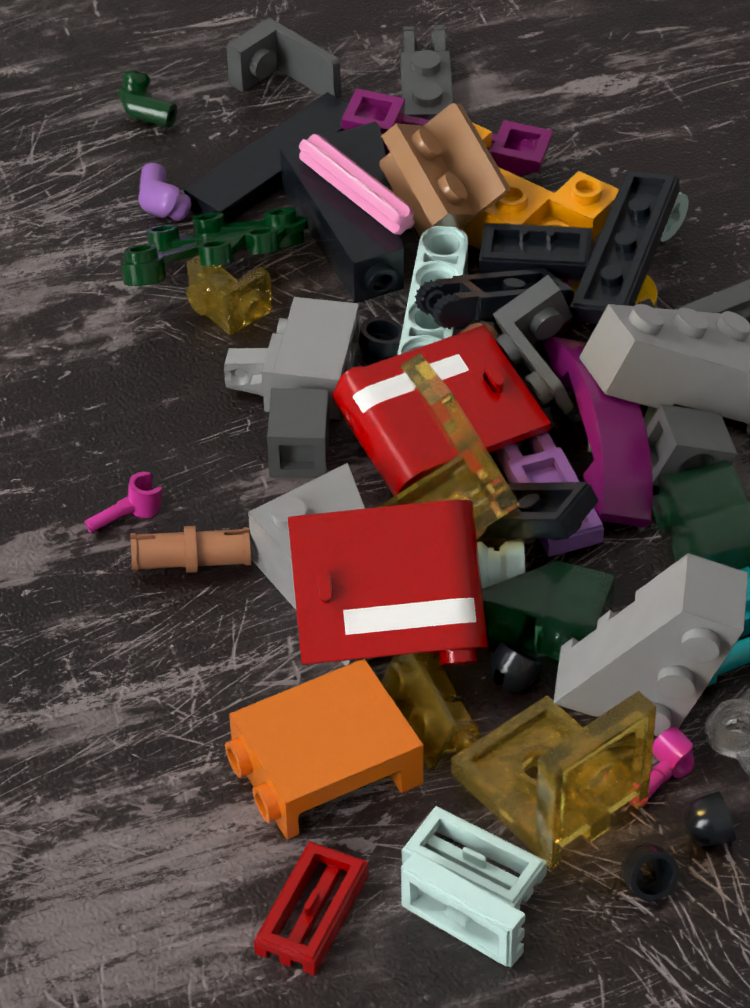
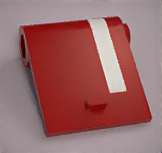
[332,325,551,505]
[288,500,488,666]

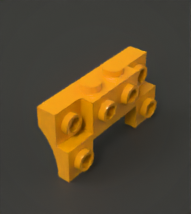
[392,122,619,281]

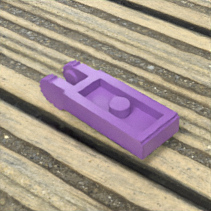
[496,431,604,557]

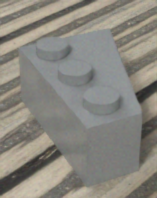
[579,304,750,434]
[248,463,374,666]
[553,553,748,737]

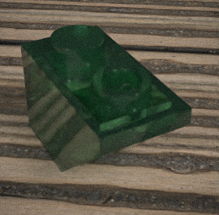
[482,561,615,661]

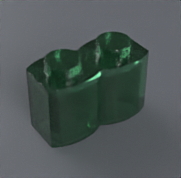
[652,460,750,570]

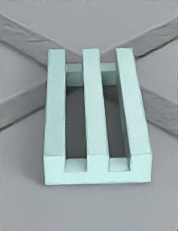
[402,806,547,910]
[401,851,525,968]

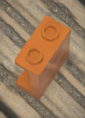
[225,658,424,840]

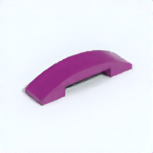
[341,88,553,176]
[544,336,653,527]

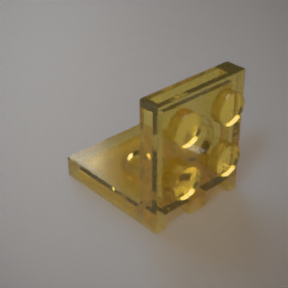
[378,353,520,538]
[451,691,657,870]

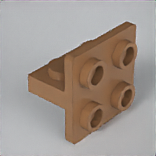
[379,103,510,237]

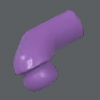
[139,163,191,221]

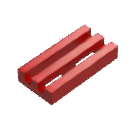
[254,841,369,976]

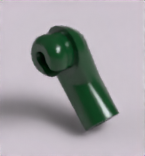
[118,70,177,128]

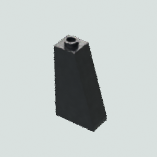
[280,121,404,303]

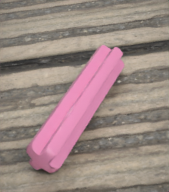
[299,134,415,235]

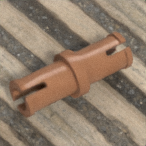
[130,526,251,573]

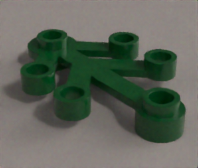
[121,208,308,286]

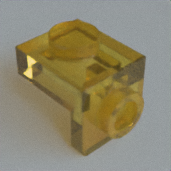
[186,255,272,335]

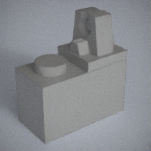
[224,297,360,420]

